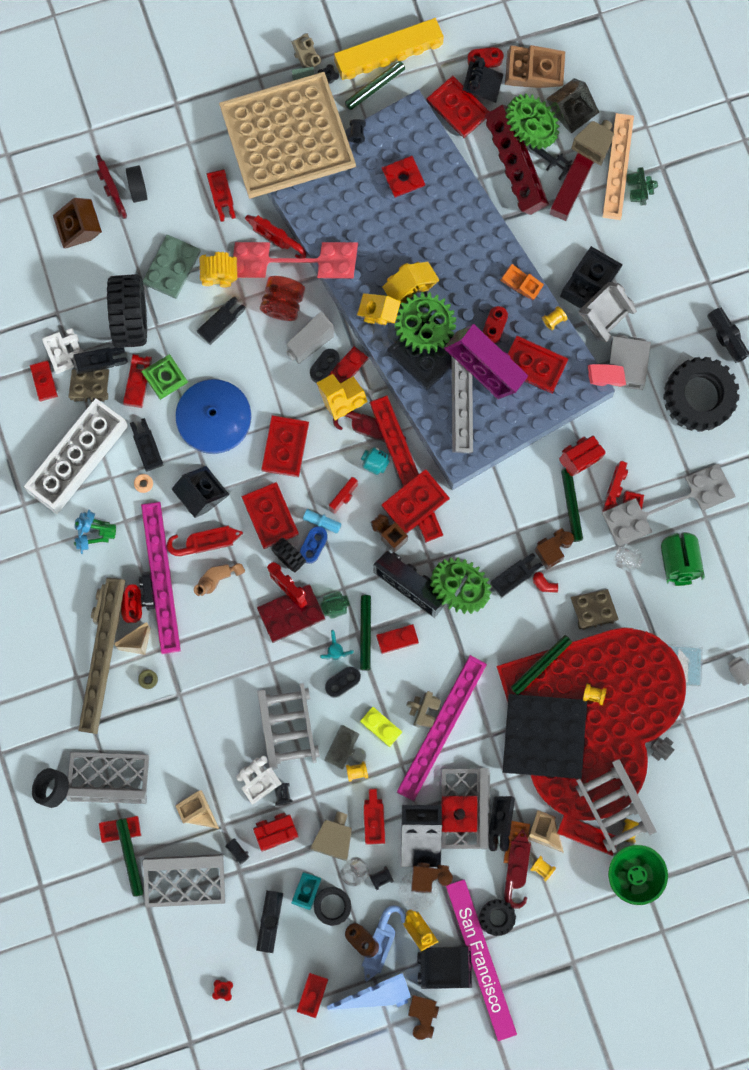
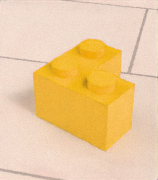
[382,261,439,304]
[317,374,368,420]

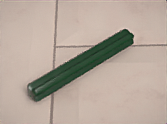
[345,61,405,110]
[561,468,583,542]
[360,595,371,671]
[511,635,572,695]
[116,818,143,897]

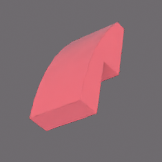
[588,364,626,387]

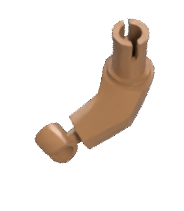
[194,563,245,596]

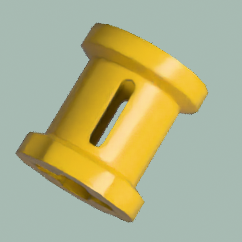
[542,306,567,331]
[583,684,606,705]
[346,761,368,782]
[622,819,639,844]
[530,855,556,882]

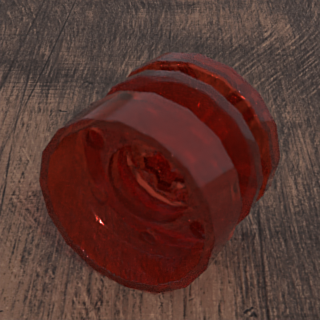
[259,276,305,321]

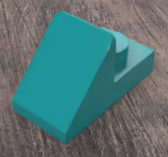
[291,872,322,910]

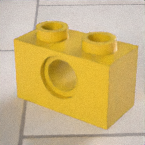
[357,293,401,325]

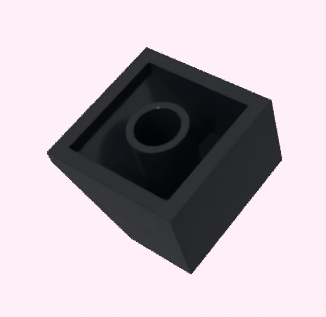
[172,466,230,518]

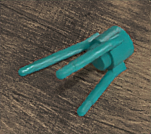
[320,630,354,660]

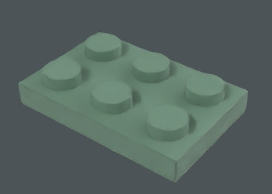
[143,235,201,299]

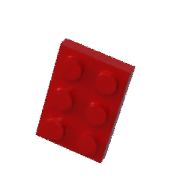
[426,76,490,138]
[508,336,568,394]
[261,415,309,478]
[381,469,450,534]
[241,482,299,549]

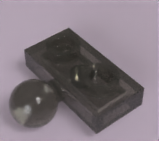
[324,725,366,769]

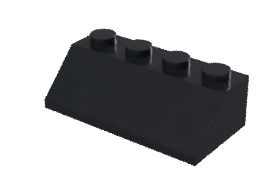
[373,551,445,618]

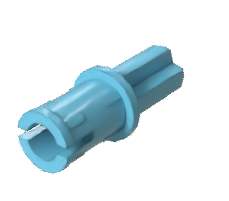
[303,509,341,533]

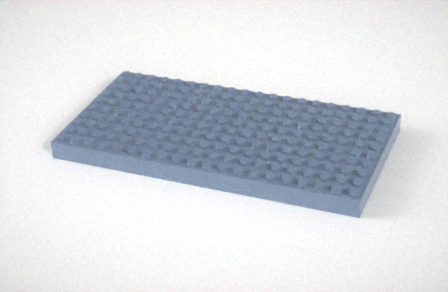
[267,89,615,490]

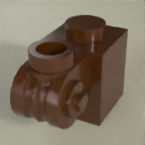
[370,513,408,552]
[535,528,574,570]
[411,863,453,894]
[408,995,439,1040]

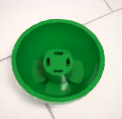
[608,845,668,905]

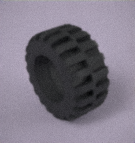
[107,274,147,348]
[663,357,740,432]

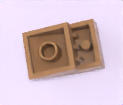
[505,45,565,88]

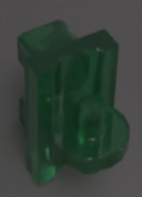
[627,167,658,206]

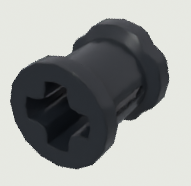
[349,119,366,143]
[274,783,293,806]
[369,866,394,891]

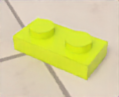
[360,707,402,747]

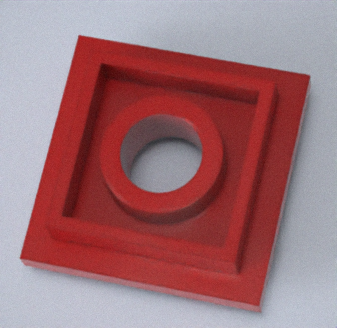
[381,156,425,198]
[442,796,478,832]

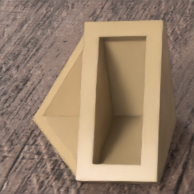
[114,622,151,655]
[175,790,219,829]
[528,810,564,853]

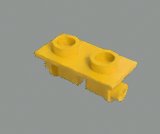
[402,909,438,951]

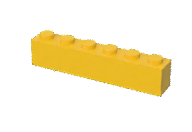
[334,18,444,80]

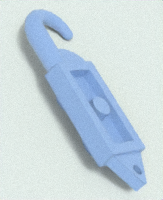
[362,905,406,982]

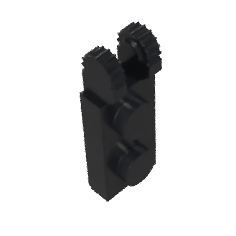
[197,296,246,345]
[73,347,128,374]
[130,418,164,472]
[490,553,543,599]
[488,796,515,851]

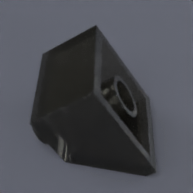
[546,78,599,133]

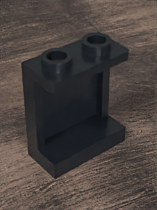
[417,946,472,989]

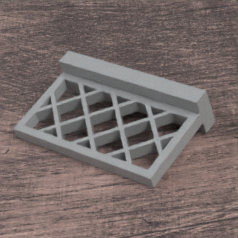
[66,752,149,804]
[441,768,490,850]
[143,854,225,907]

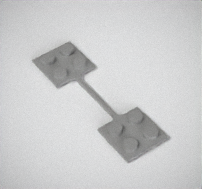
[602,463,736,547]

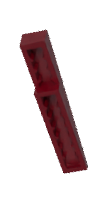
[550,153,594,221]

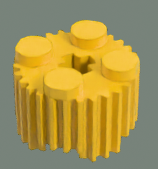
[199,252,237,288]

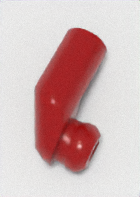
[533,572,558,593]

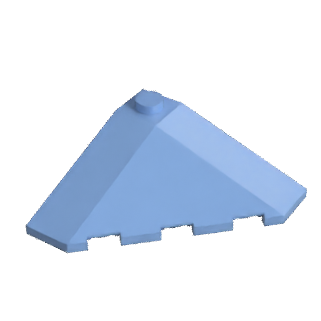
[327,973,411,1010]

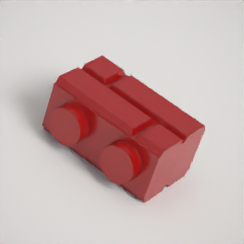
[559,435,606,477]
[253,812,299,852]

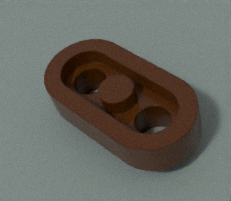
[345,923,379,958]

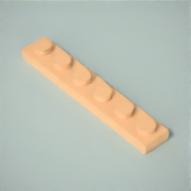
[602,113,634,220]

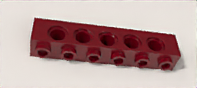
[485,104,549,215]

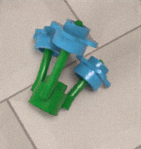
[74,509,116,554]

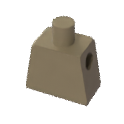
[571,120,614,166]
[311,811,352,861]

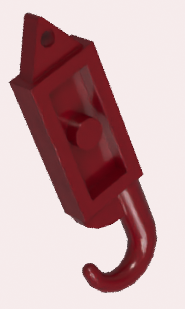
[95,155,127,219]
[333,411,406,442]
[504,829,531,909]

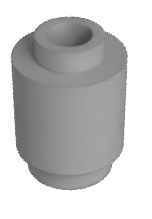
[728,656,749,686]

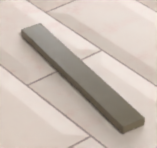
[78,578,126,734]

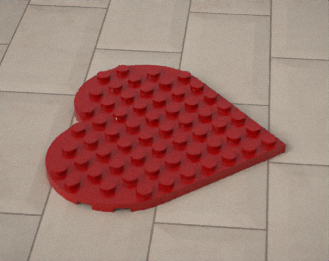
[496,628,686,821]

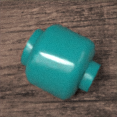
[361,447,390,475]

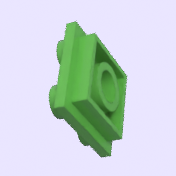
[141,354,188,400]

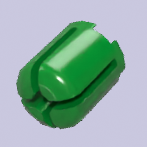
[661,532,705,586]

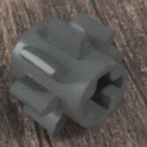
[650,737,675,761]

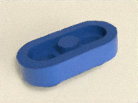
[300,527,328,564]

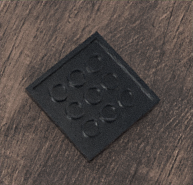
[502,694,588,779]

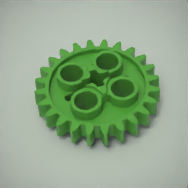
[505,93,560,150]
[394,292,456,354]
[430,557,492,614]

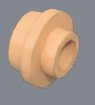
[134,474,153,493]

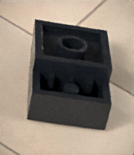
[560,246,623,309]

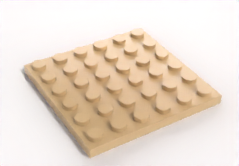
[219,72,356,199]

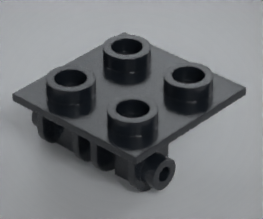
[462,57,503,103]

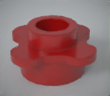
[212,980,233,1001]

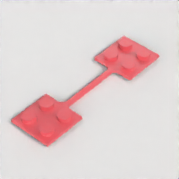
[233,242,358,279]

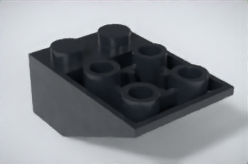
[401,805,442,867]

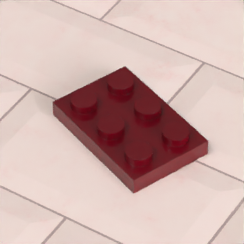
[257,584,326,643]

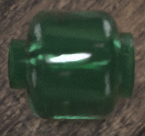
[320,591,350,619]

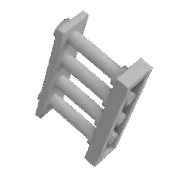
[257,683,320,770]
[575,759,657,853]

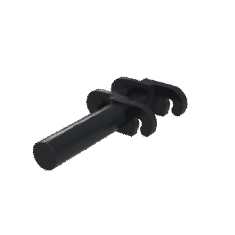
[529,144,572,180]

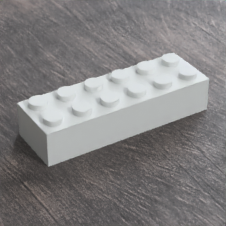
[24,398,128,514]

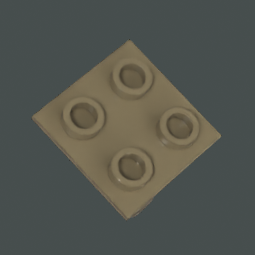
[68,369,109,402]
[571,589,619,630]

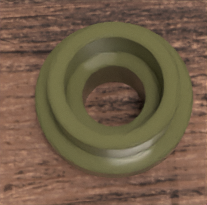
[138,670,158,689]

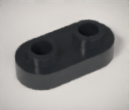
[310,349,340,383]
[139,571,155,610]
[325,667,361,698]

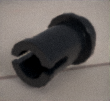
[225,838,249,865]

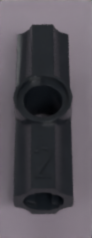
[707,307,749,363]
[256,890,284,953]

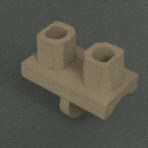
[291,33,321,68]
[406,691,441,728]

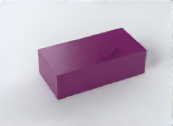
[444,324,528,399]

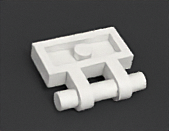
[42,328,84,374]
[236,756,282,805]

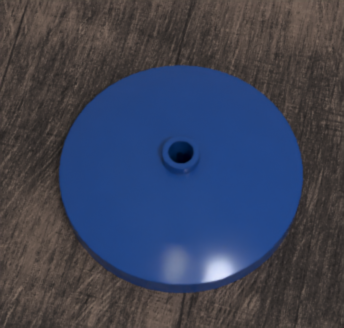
[176,379,252,454]

